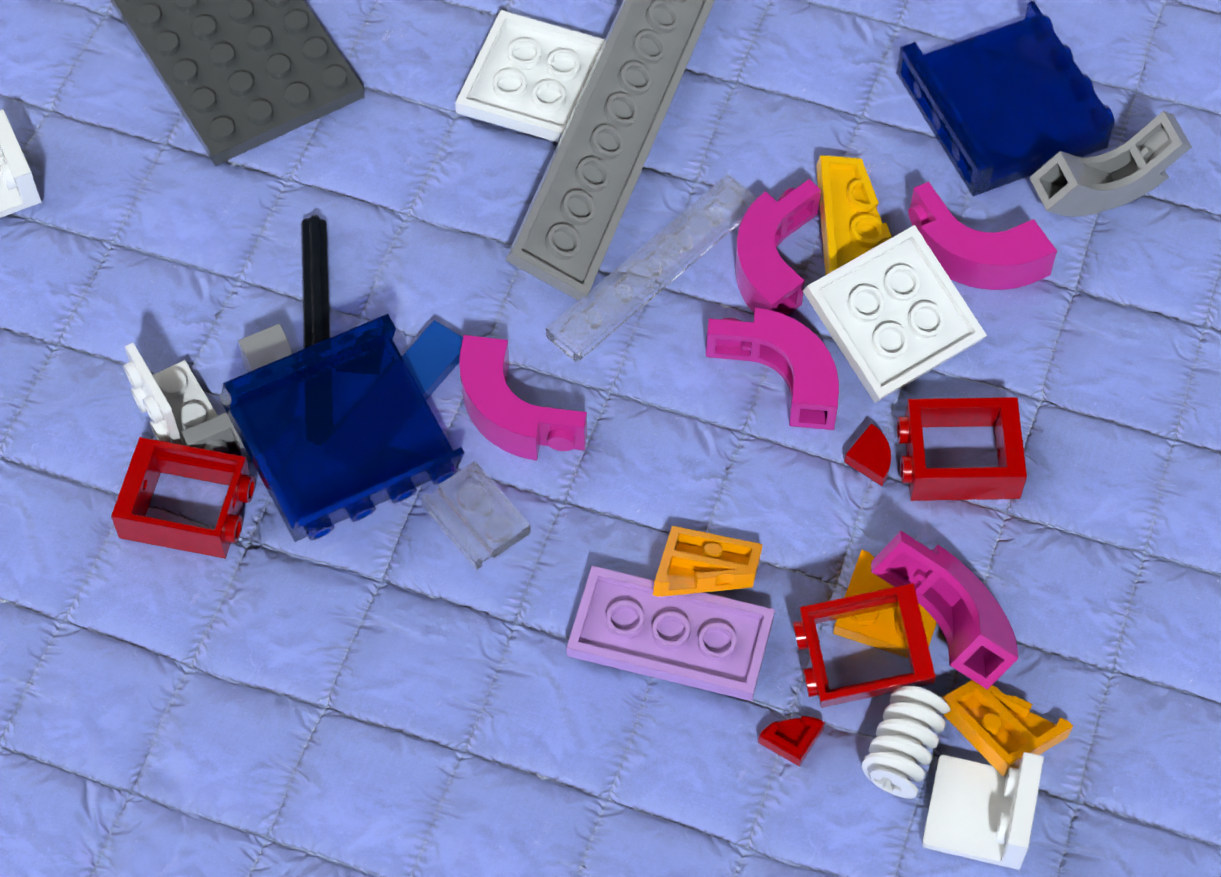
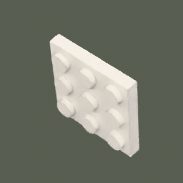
[455,10,605,143]
[803,225,987,403]

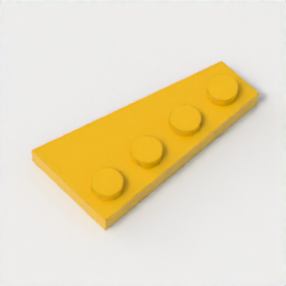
[816,155,892,275]

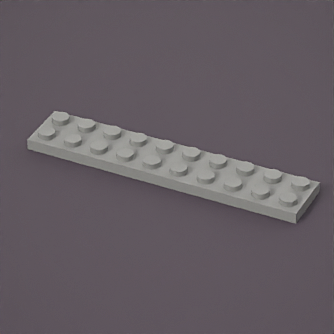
[505,0,715,302]

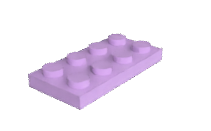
[566,566,775,701]

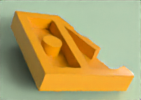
[653,526,763,597]
[833,550,937,658]
[942,680,1073,777]

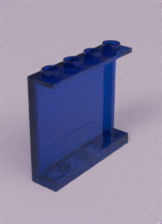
[896,0,1115,197]
[220,314,465,542]

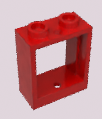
[897,397,1027,501]
[111,437,255,559]
[793,583,936,708]

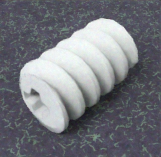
[862,686,951,799]

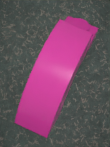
[735,179,821,316]
[908,181,1057,290]
[706,307,839,430]
[459,335,587,461]
[871,530,1019,690]

